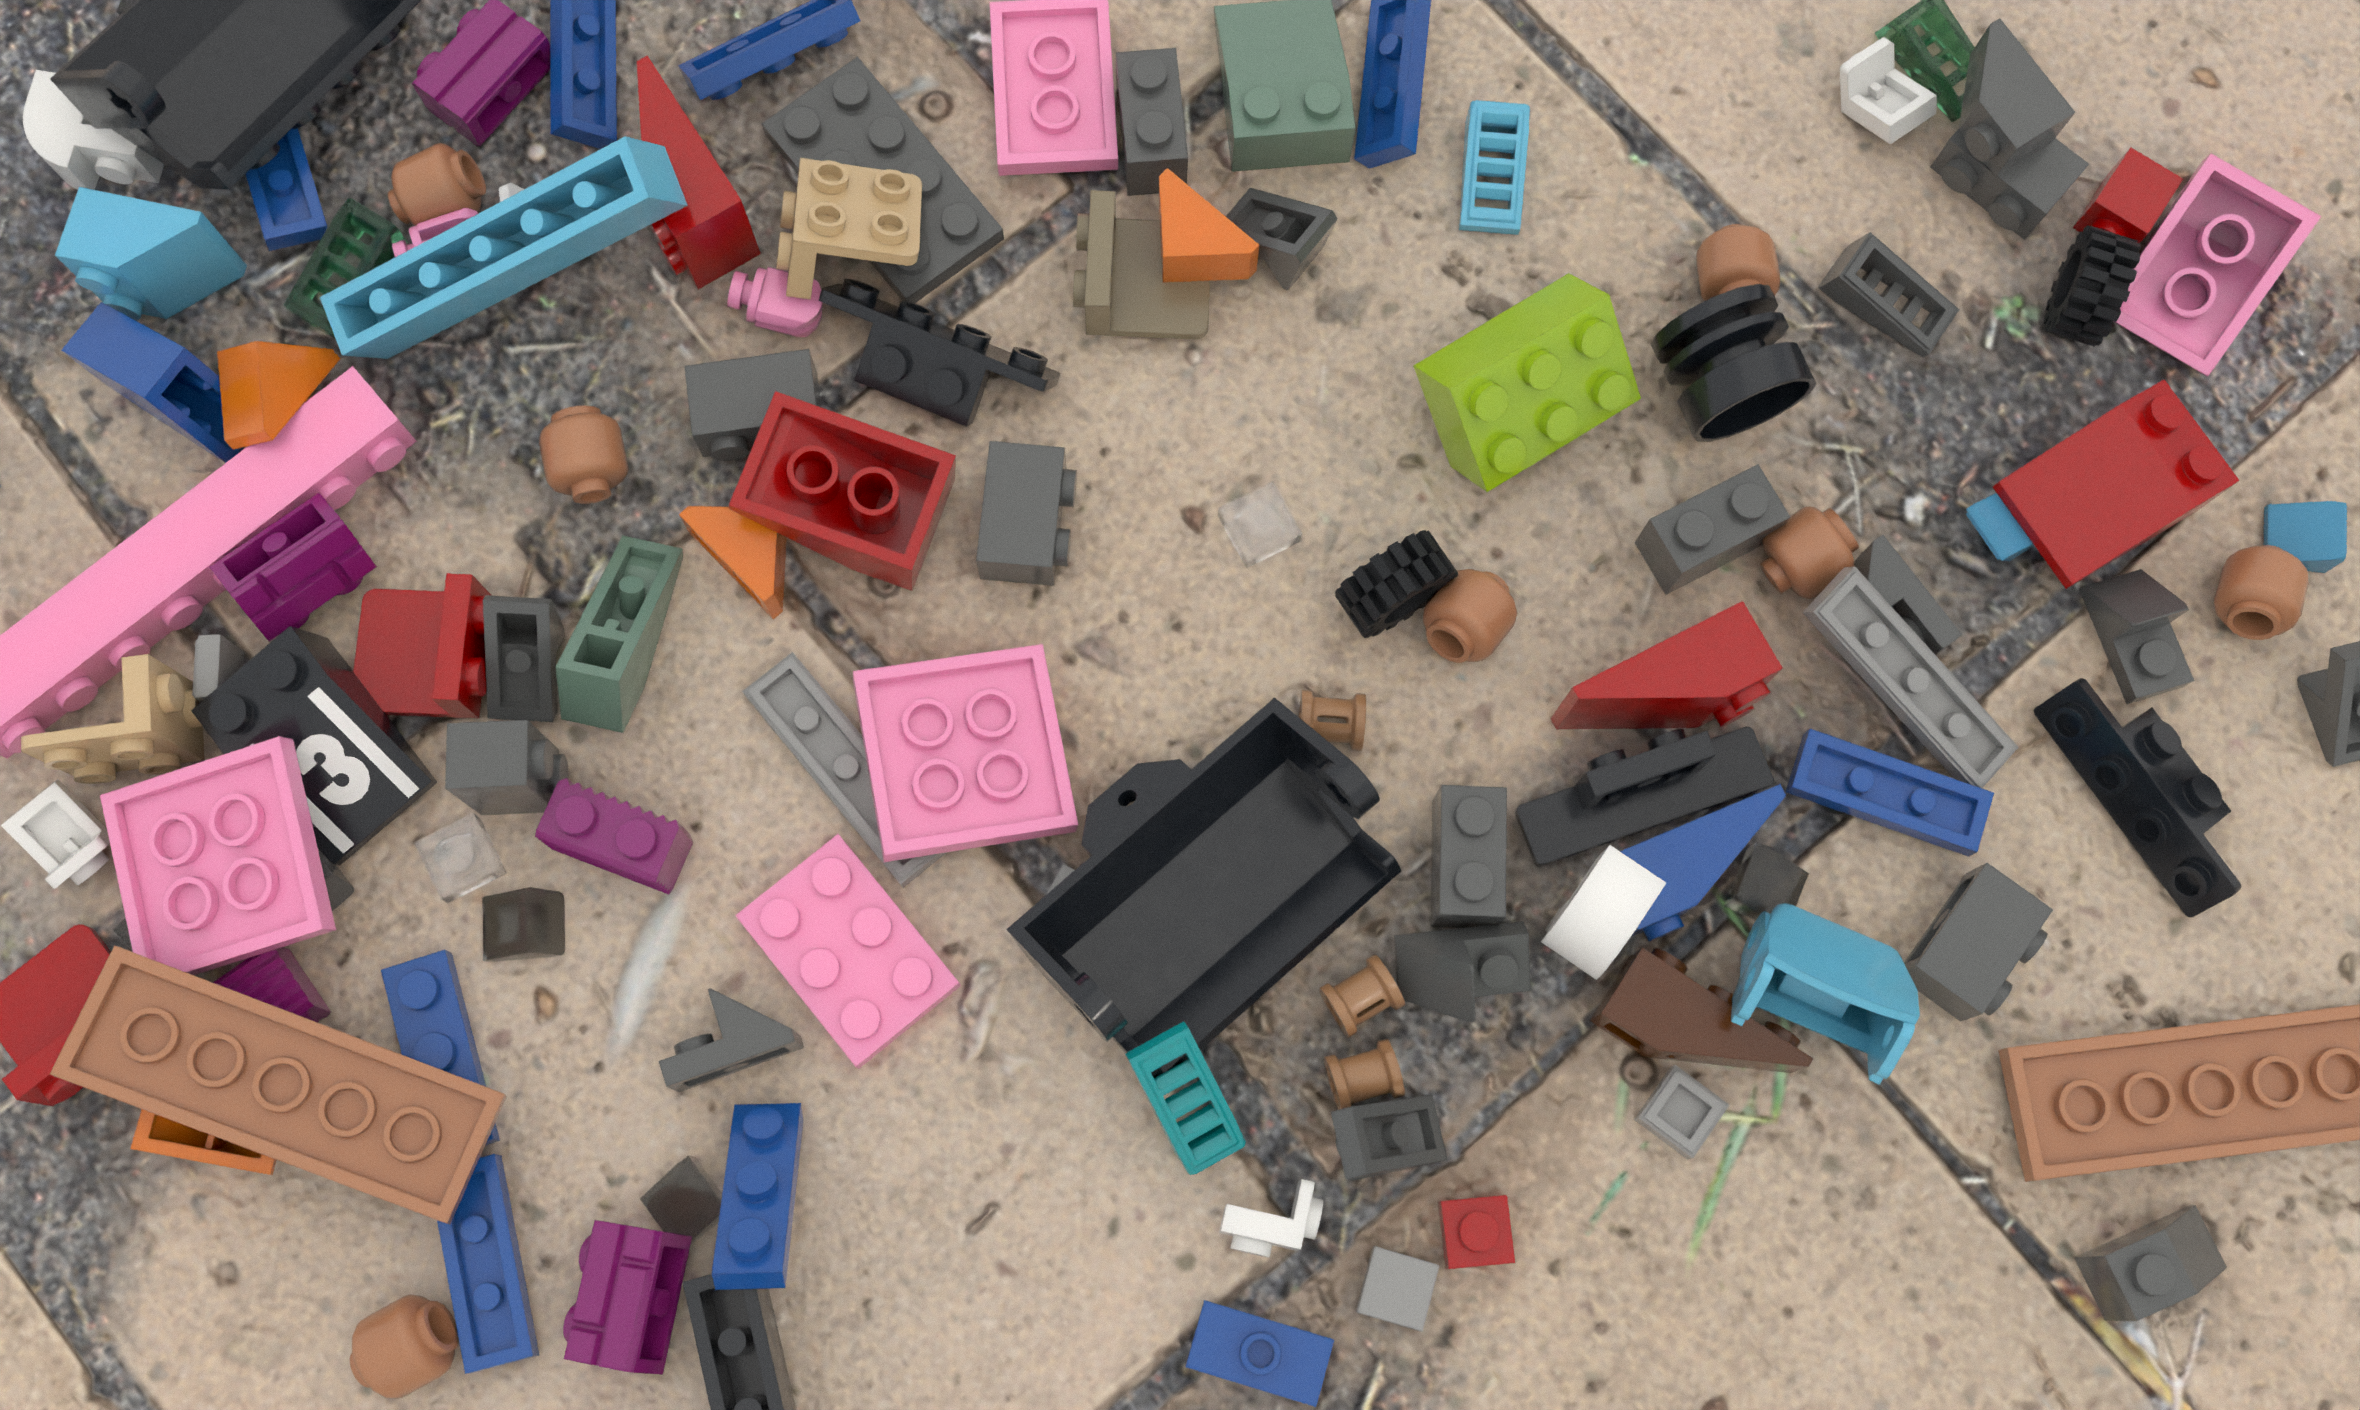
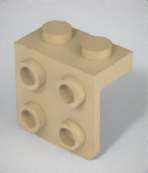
[776,158,922,300]
[21,654,205,784]

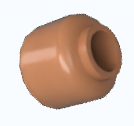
[388,143,486,226]
[1696,224,1780,301]
[539,405,629,504]
[1759,506,1859,599]
[2214,545,2309,640]
[1423,569,1517,663]
[350,1294,459,1399]

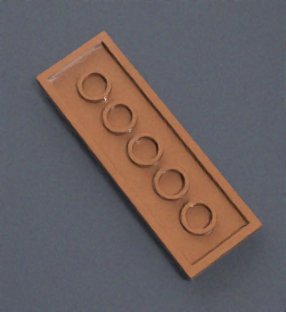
[50,945,507,1225]
[1998,1004,2360,1182]

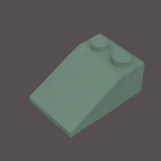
[1214,0,1356,172]

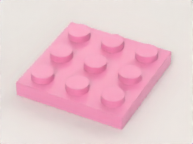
[853,644,1078,862]
[100,736,336,975]

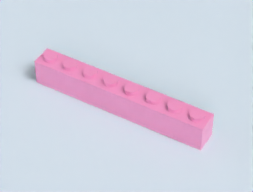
[0,366,417,759]

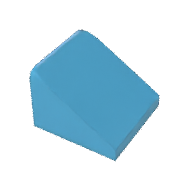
[1965,493,2034,561]
[2263,501,2347,573]

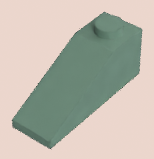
[555,535,683,733]

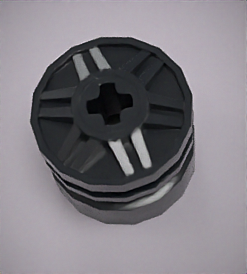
[1651,284,1816,442]

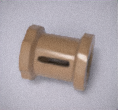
[1299,690,1366,751]
[1319,955,1405,1038]
[1324,1038,1405,1110]

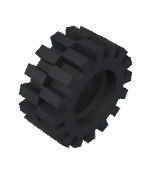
[2043,226,2141,347]
[1335,530,1458,638]

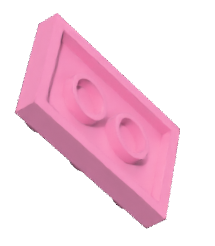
[989,0,1118,176]
[735,834,961,1069]

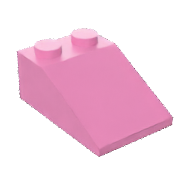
[2113,154,2321,377]

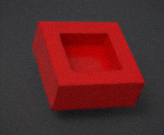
[1438,1195,1515,1270]

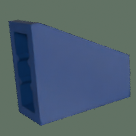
[61,302,244,463]

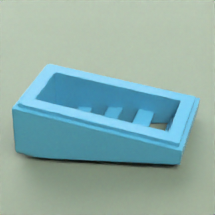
[1459,100,1530,235]

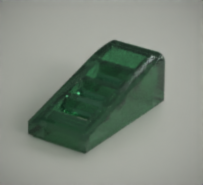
[1875,0,1975,122]
[284,197,409,340]

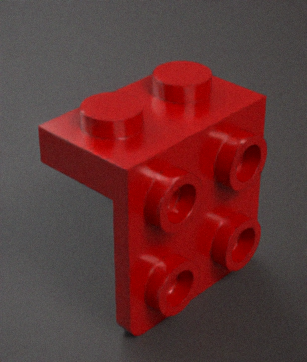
[353,573,492,719]
[0,924,111,1107]

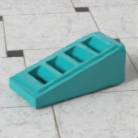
[1125,1021,1246,1175]

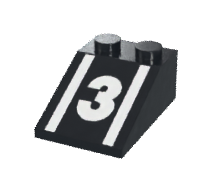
[191,626,437,865]

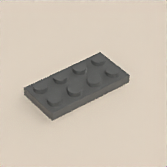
[761,56,1004,304]

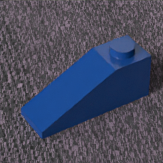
[1620,784,1786,942]

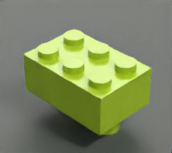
[1413,273,1641,492]

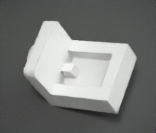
[1840,37,1937,144]
[1,779,110,889]
[1219,1179,1323,1258]

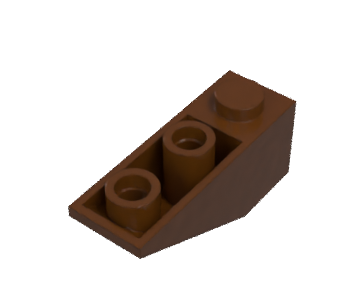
[1589,947,1814,1073]

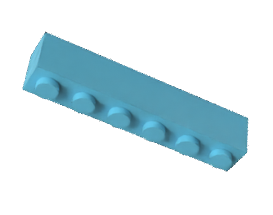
[320,136,688,359]

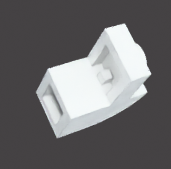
[23,69,164,190]
[1541,845,1666,980]

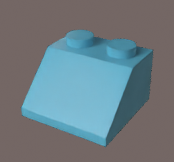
[55,187,247,320]

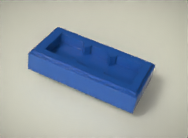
[1185,1300,1334,1407]

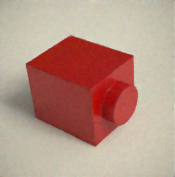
[2073,147,2183,243]

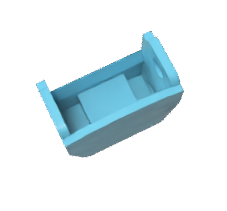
[1731,903,1920,1085]

